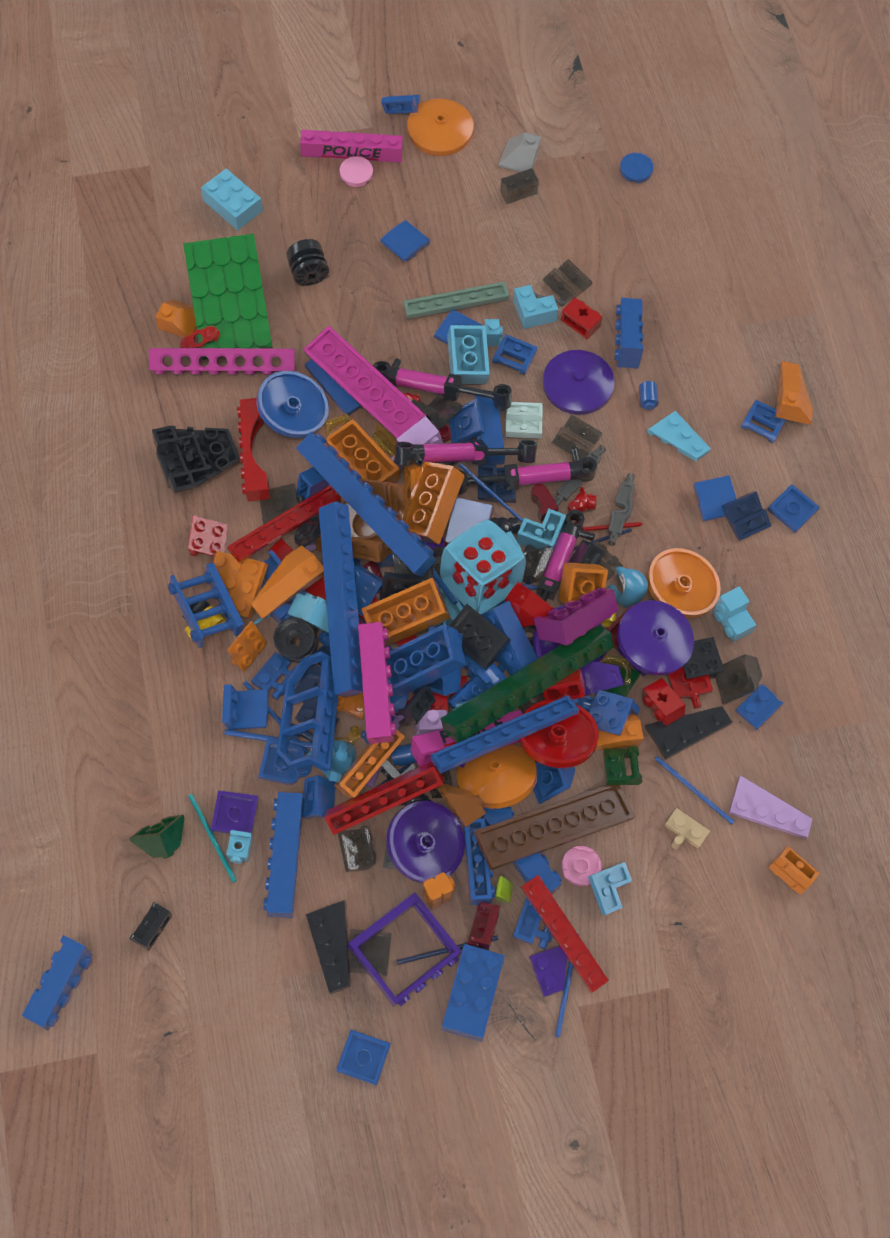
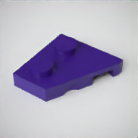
[581,661,624,696]
[529,946,567,998]

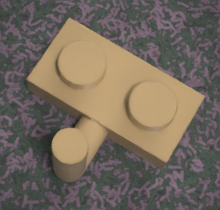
[665,808,710,850]

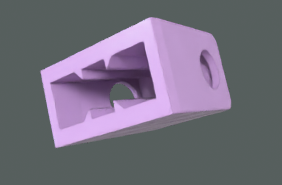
[414,710,448,736]

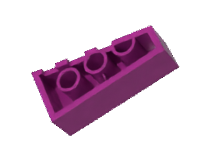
[534,588,619,645]

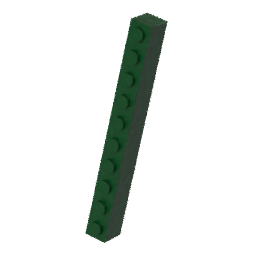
[440,625,614,743]

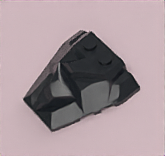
[152,426,240,493]

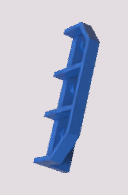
[277,651,338,772]

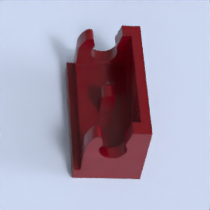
[467,902,500,951]

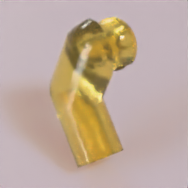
[336,726,362,746]

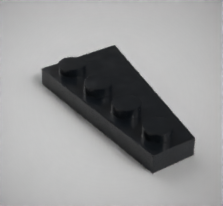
[645,706,732,760]
[306,900,351,994]

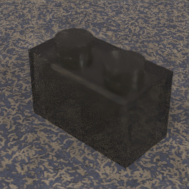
[500,168,539,204]

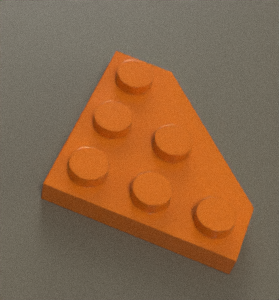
[213,551,268,619]

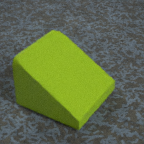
[495,876,513,903]

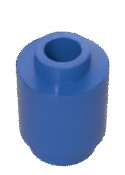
[391,743,416,767]

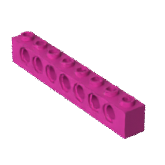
[149,348,295,374]

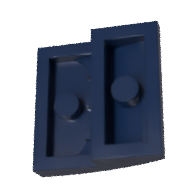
[478,464,516,503]
[722,491,772,541]

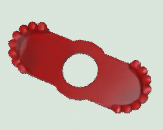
[180,326,220,348]

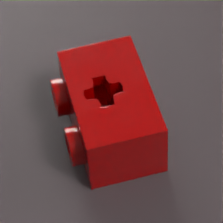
[560,297,603,340]
[543,668,585,700]
[642,678,685,726]

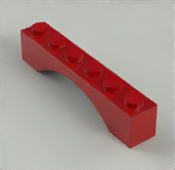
[237,398,270,501]

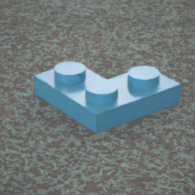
[588,862,632,915]

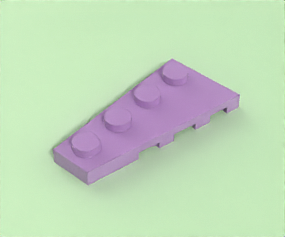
[729,775,812,839]

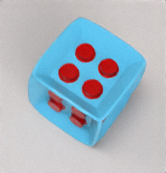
[440,520,526,614]

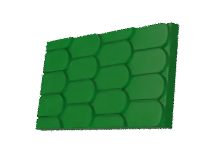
[183,233,273,360]

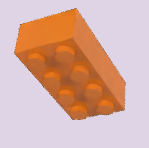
[326,419,400,483]
[405,461,465,545]
[362,578,451,646]

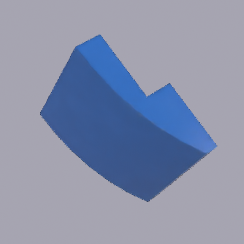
[380,220,430,262]
[693,475,736,522]

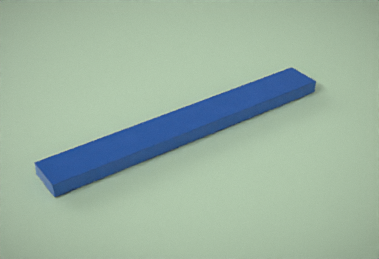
[430,696,579,773]

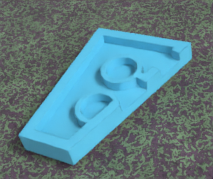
[647,411,711,461]

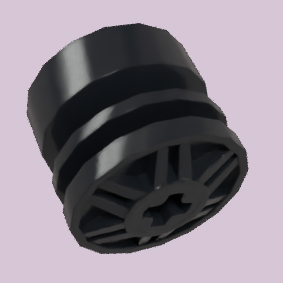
[286,239,329,286]
[273,617,319,664]

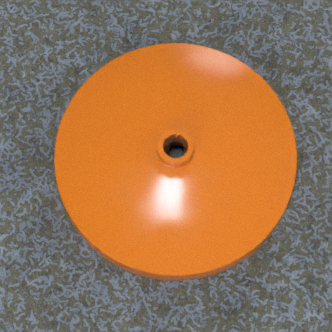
[407,99,473,156]
[646,548,721,618]
[457,744,537,809]

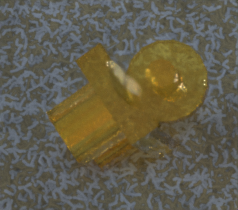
[372,423,398,457]

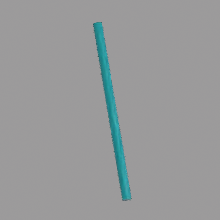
[188,794,237,883]

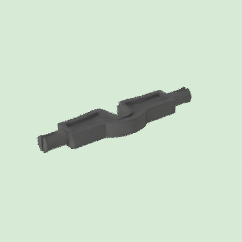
[554,445,606,506]
[608,473,635,546]

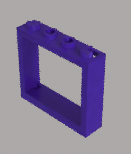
[348,892,461,1007]

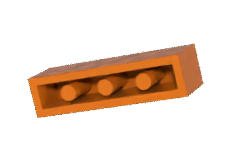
[334,729,405,799]

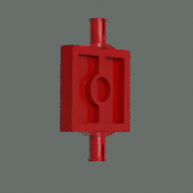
[667,666,713,709]

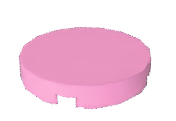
[339,156,373,187]
[561,846,602,887]

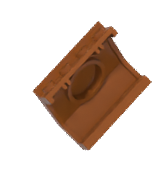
[315,478,412,562]

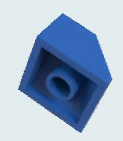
[533,762,576,804]

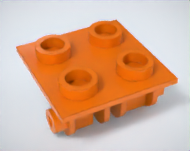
[227,621,267,672]

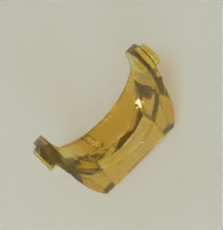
[325,413,352,437]
[600,654,631,686]

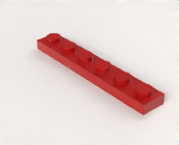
[520,875,609,993]

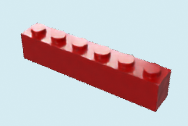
[324,761,444,835]

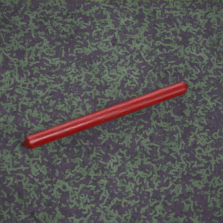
[582,522,643,531]

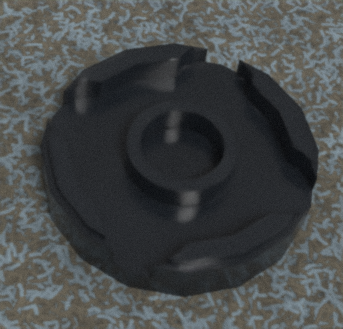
[294,514,321,547]

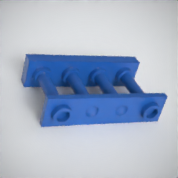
[168,562,244,648]

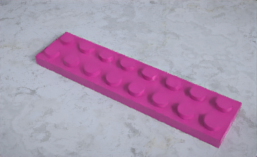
[303,326,426,439]

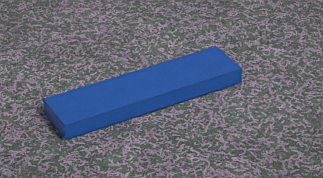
[305,360,361,417]

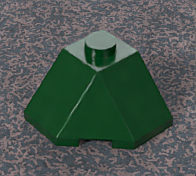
[129,815,185,859]

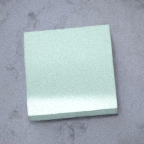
[505,402,543,439]

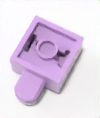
[391,416,443,471]

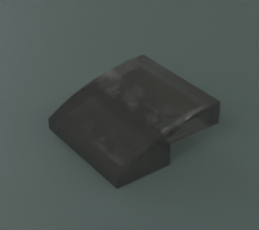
[542,259,593,303]
[552,415,603,460]

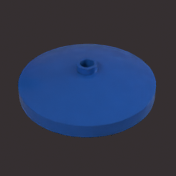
[256,371,329,438]

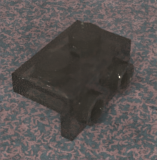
[337,825,376,872]

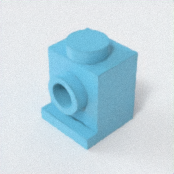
[484,319,503,346]
[226,830,253,864]

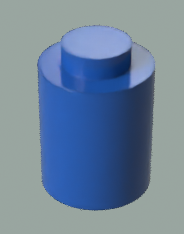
[639,381,659,410]

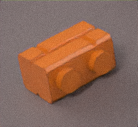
[768,846,820,895]
[423,872,456,910]

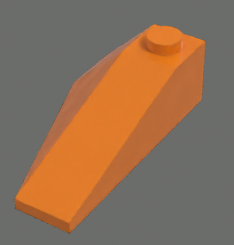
[776,361,813,425]
[251,546,324,620]
[595,714,644,751]

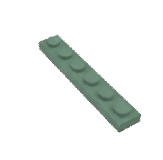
[403,281,509,319]

